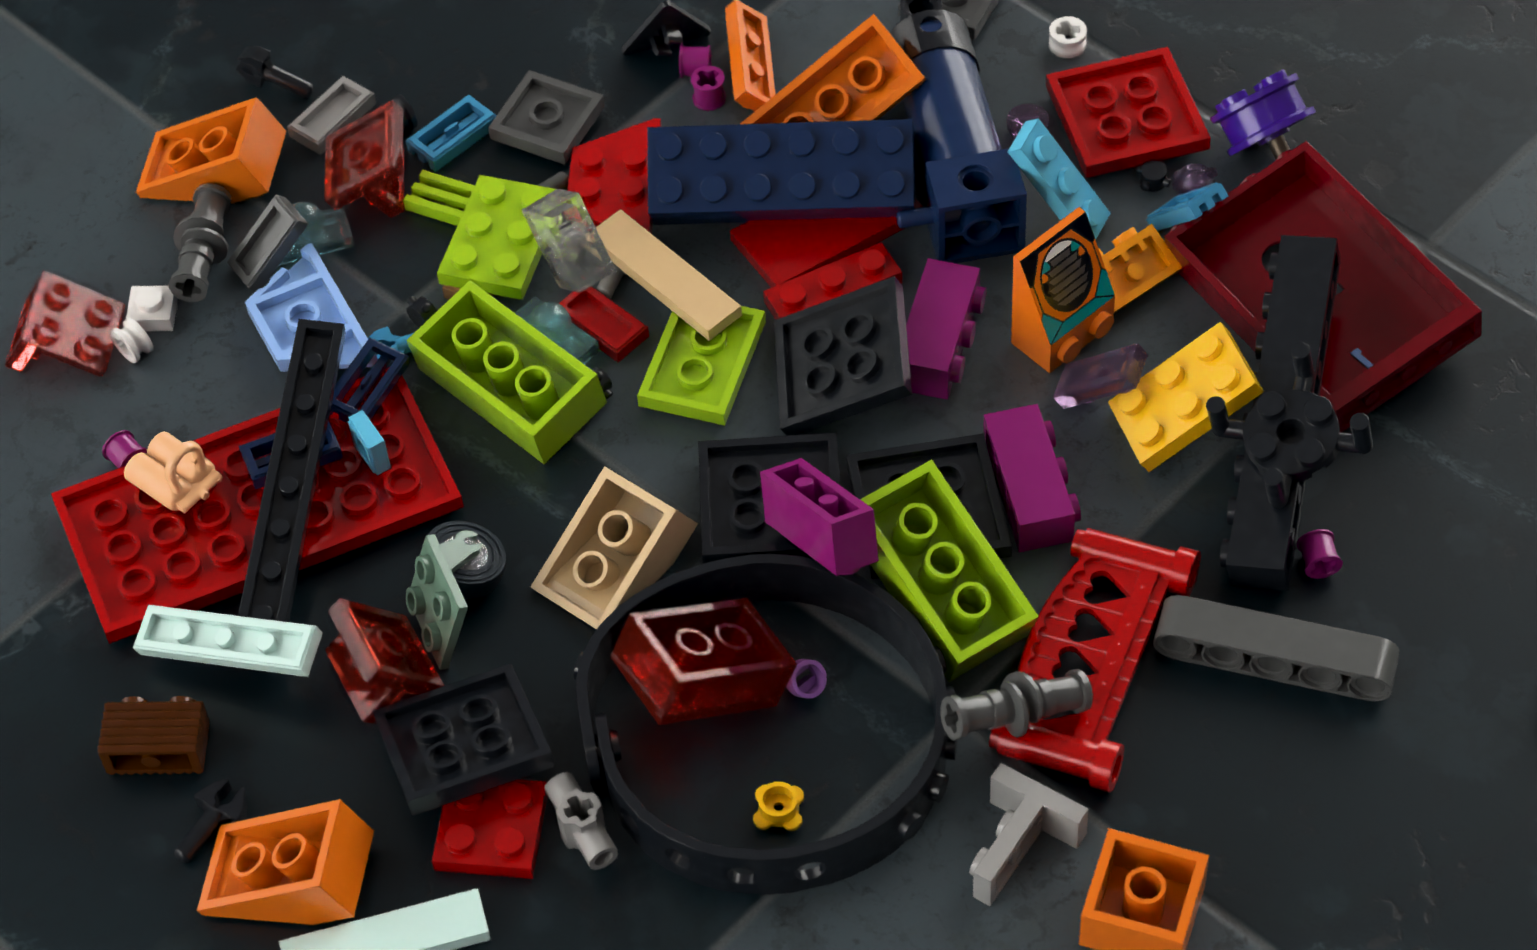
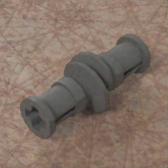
[169,183,232,302]
[940,669,1093,741]

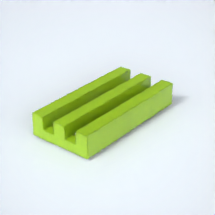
[403,170,475,226]

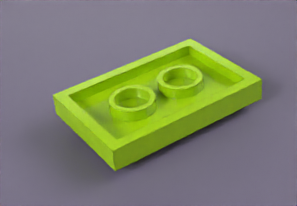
[437,175,564,300]
[637,306,766,426]

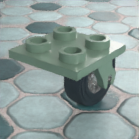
[406,521,506,670]

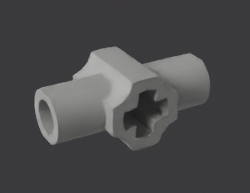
[545,772,618,870]

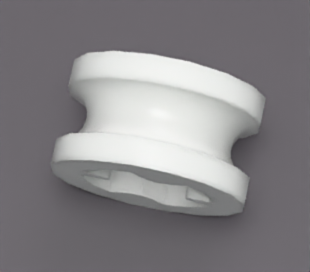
[1049,16,1087,58]
[110,318,154,363]

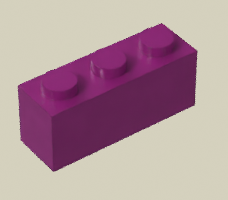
[906,258,987,400]
[983,404,1081,553]
[760,458,878,576]

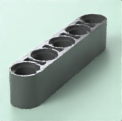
[1153,595,1400,702]

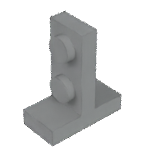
[969,763,1089,906]

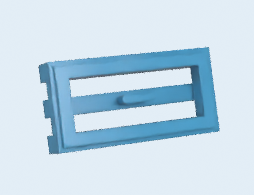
[406,95,497,172]
[1146,182,1229,231]

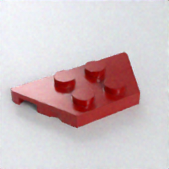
[565,118,662,234]

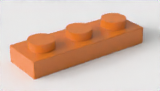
[725,0,776,112]

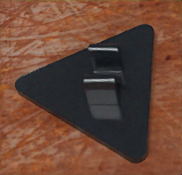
[621,0,711,56]

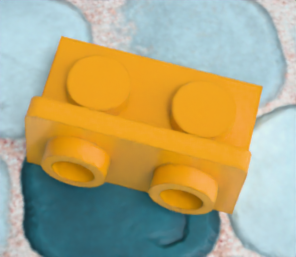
[1099,224,1183,313]

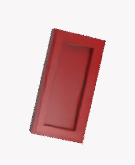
[553,282,649,363]

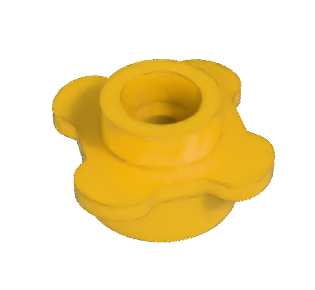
[753,782,804,831]

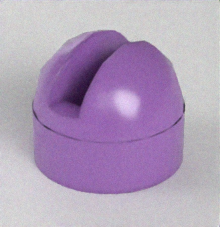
[783,659,827,699]

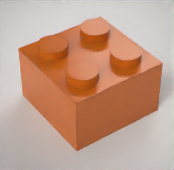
[1079,828,1209,950]

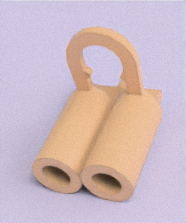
[124,431,223,513]

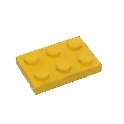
[1108,321,1264,472]

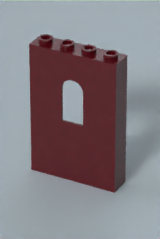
[1164,141,1482,432]

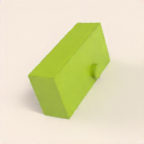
[406,280,607,464]
[860,459,1039,682]

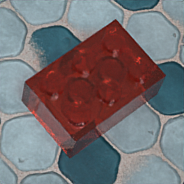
[610,598,797,725]

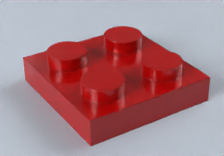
[432,779,548,879]

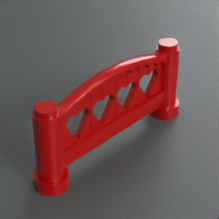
[989,528,1201,793]

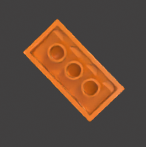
[740,14,926,124]

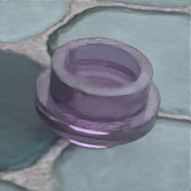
[1006,104,1050,139]

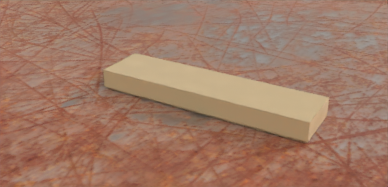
[588,209,742,341]

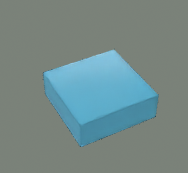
[348,410,391,475]

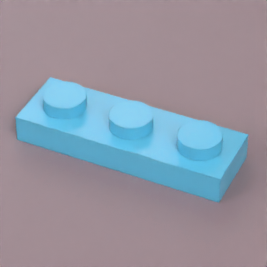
[1008,118,1111,240]

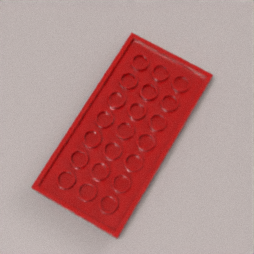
[51,367,464,644]

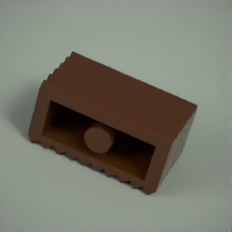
[98,696,210,775]

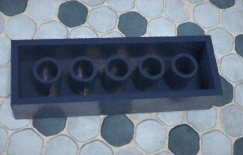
[647,119,915,225]

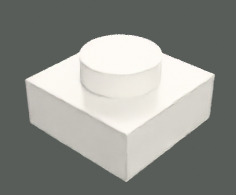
[126,286,178,331]

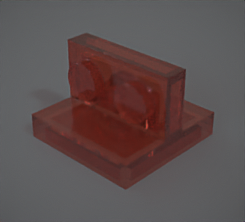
[325,100,404,218]
[325,598,444,724]

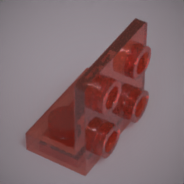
[4,270,125,377]

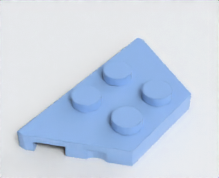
[245,243,378,372]

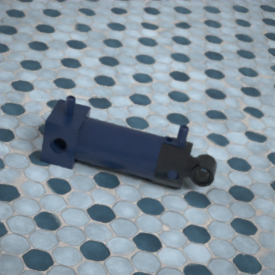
[890,0,1027,263]

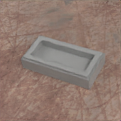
[287,76,376,155]

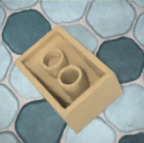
[531,466,698,629]

